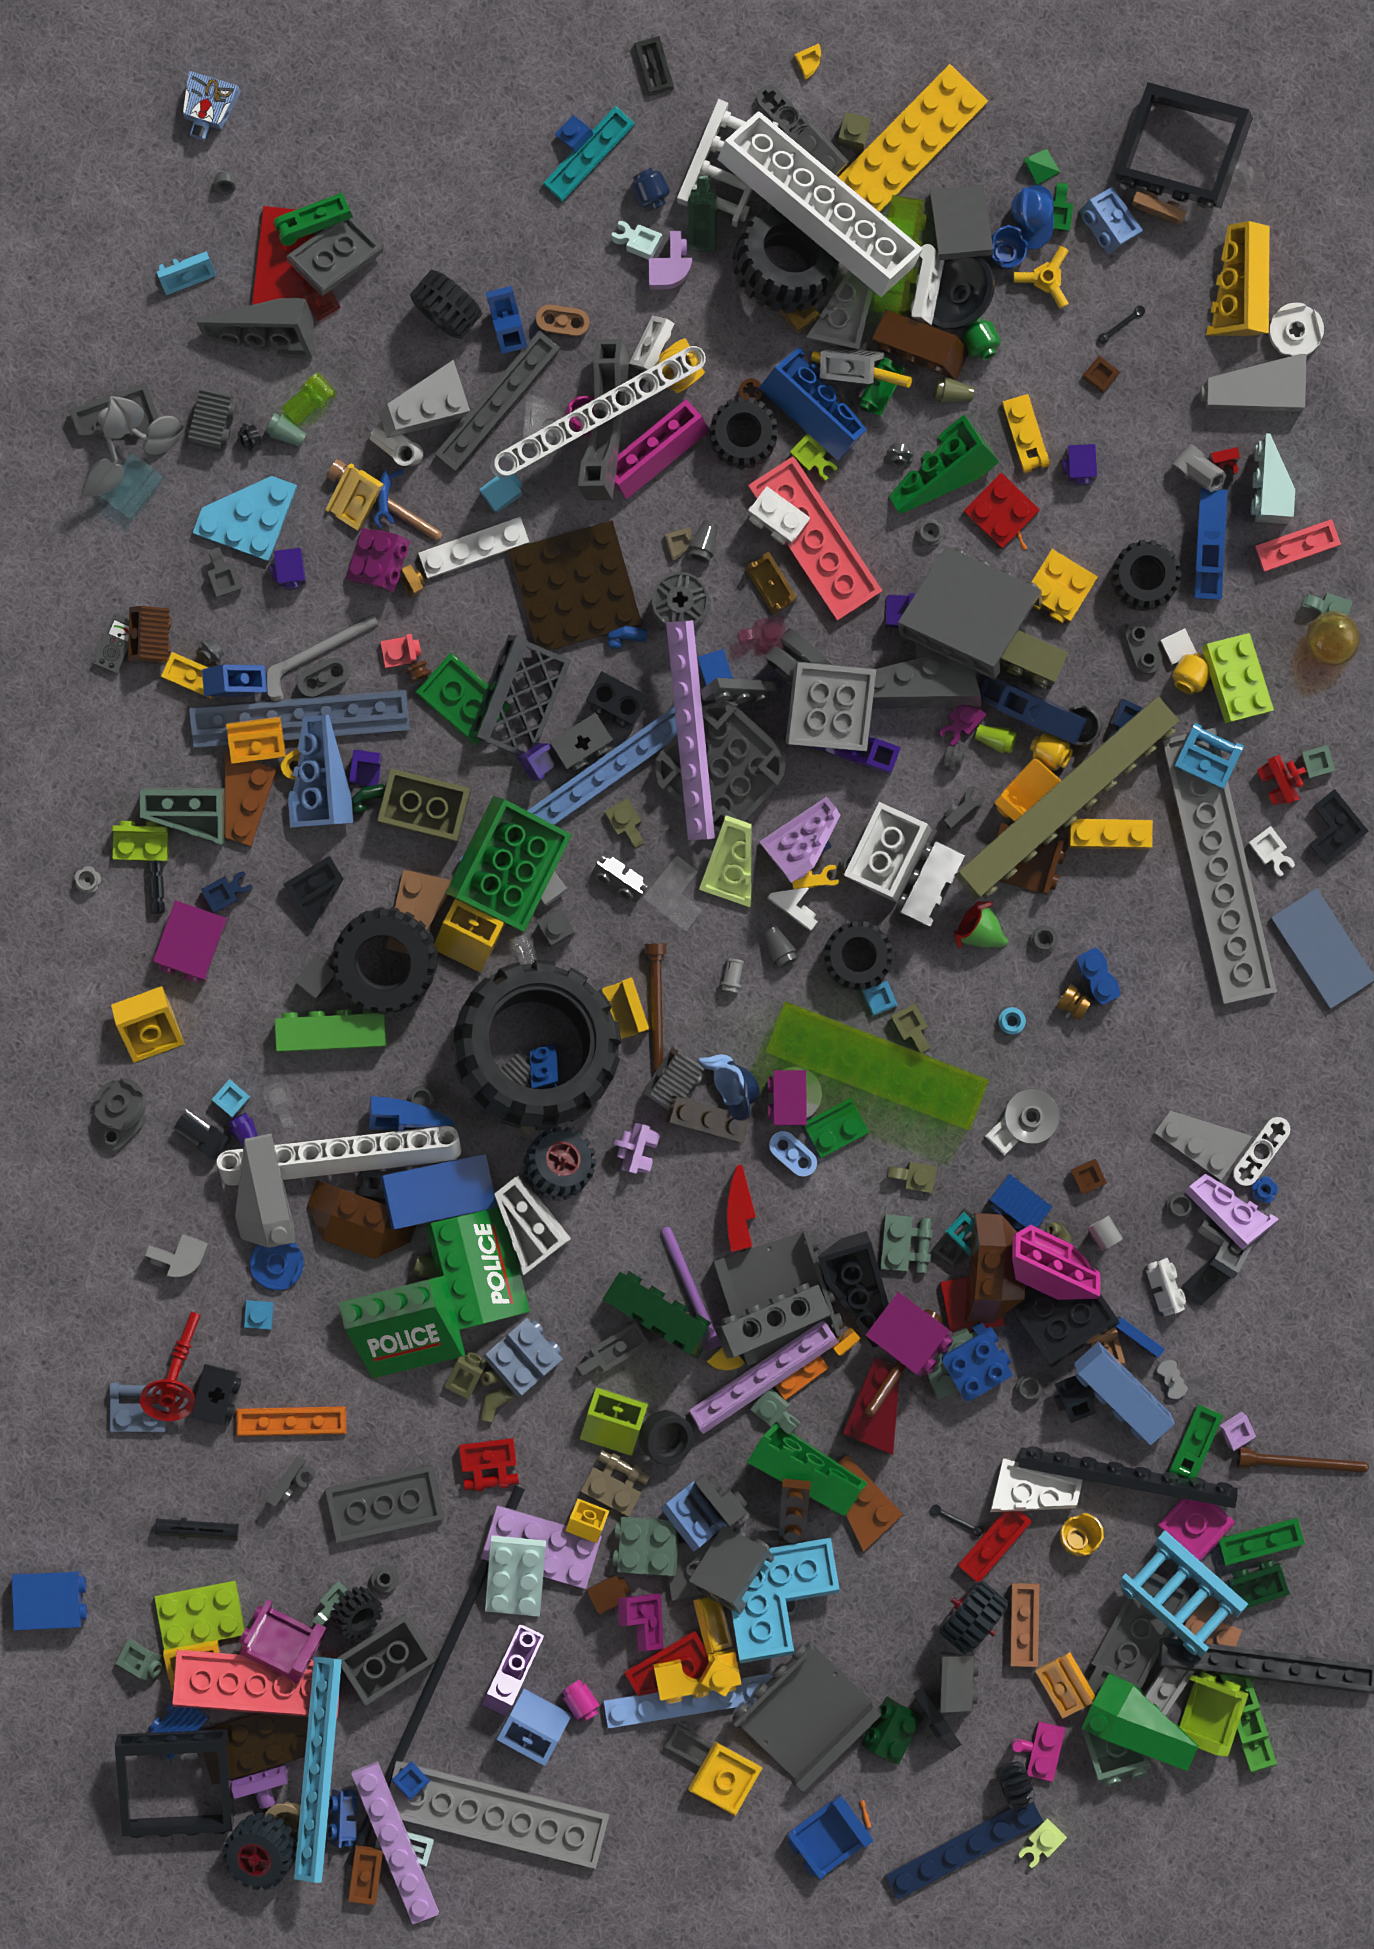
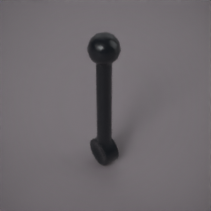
[1098,305,1145,344]
[931,1504,983,1536]

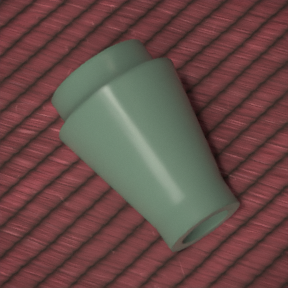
[264,413,307,447]

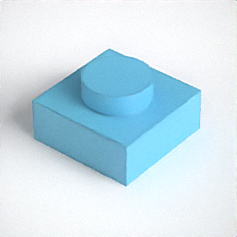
[212,1079,251,1117]

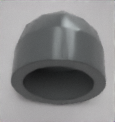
[214,171,236,195]

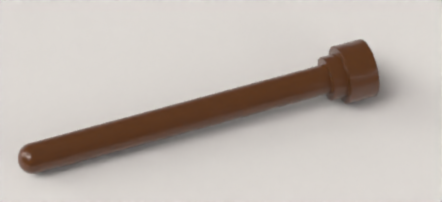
[645,943,667,1073]
[865,1309,942,1417]
[1237,1447,1369,1473]

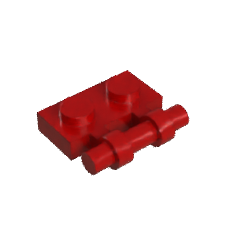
[459,1438,519,1492]

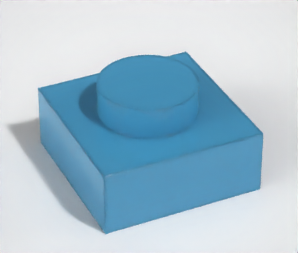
[244,1300,274,1329]

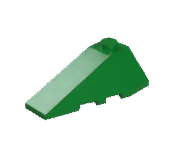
[889,414,999,514]
[1082,1673,1199,1771]

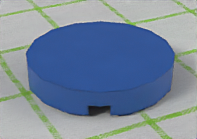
[249,1243,304,1291]

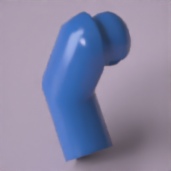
[607,626,647,649]

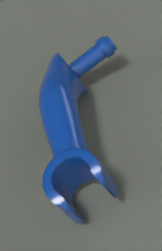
[375,469,404,528]

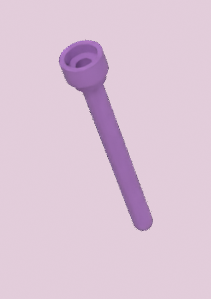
[661,1227,721,1352]

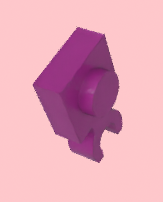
[939,705,986,746]

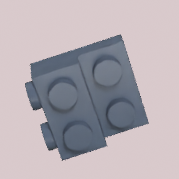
[483,1318,563,1398]

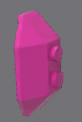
[1012,1225,1100,1300]

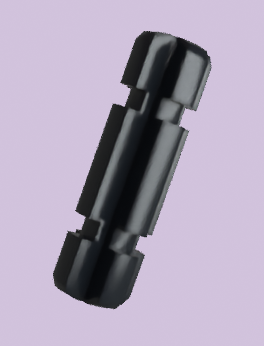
[147,861,165,914]

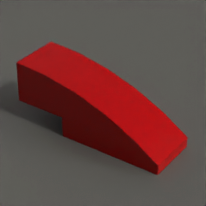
[727,1164,756,1252]

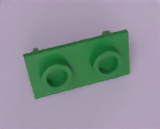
[859,357,905,416]

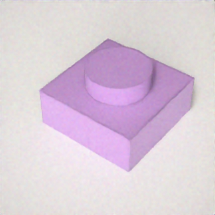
[1219,1412,1256,1451]

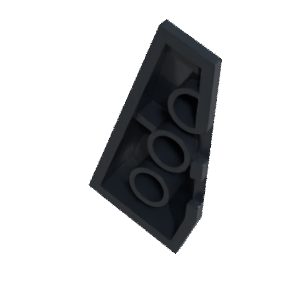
[818,1231,889,1348]

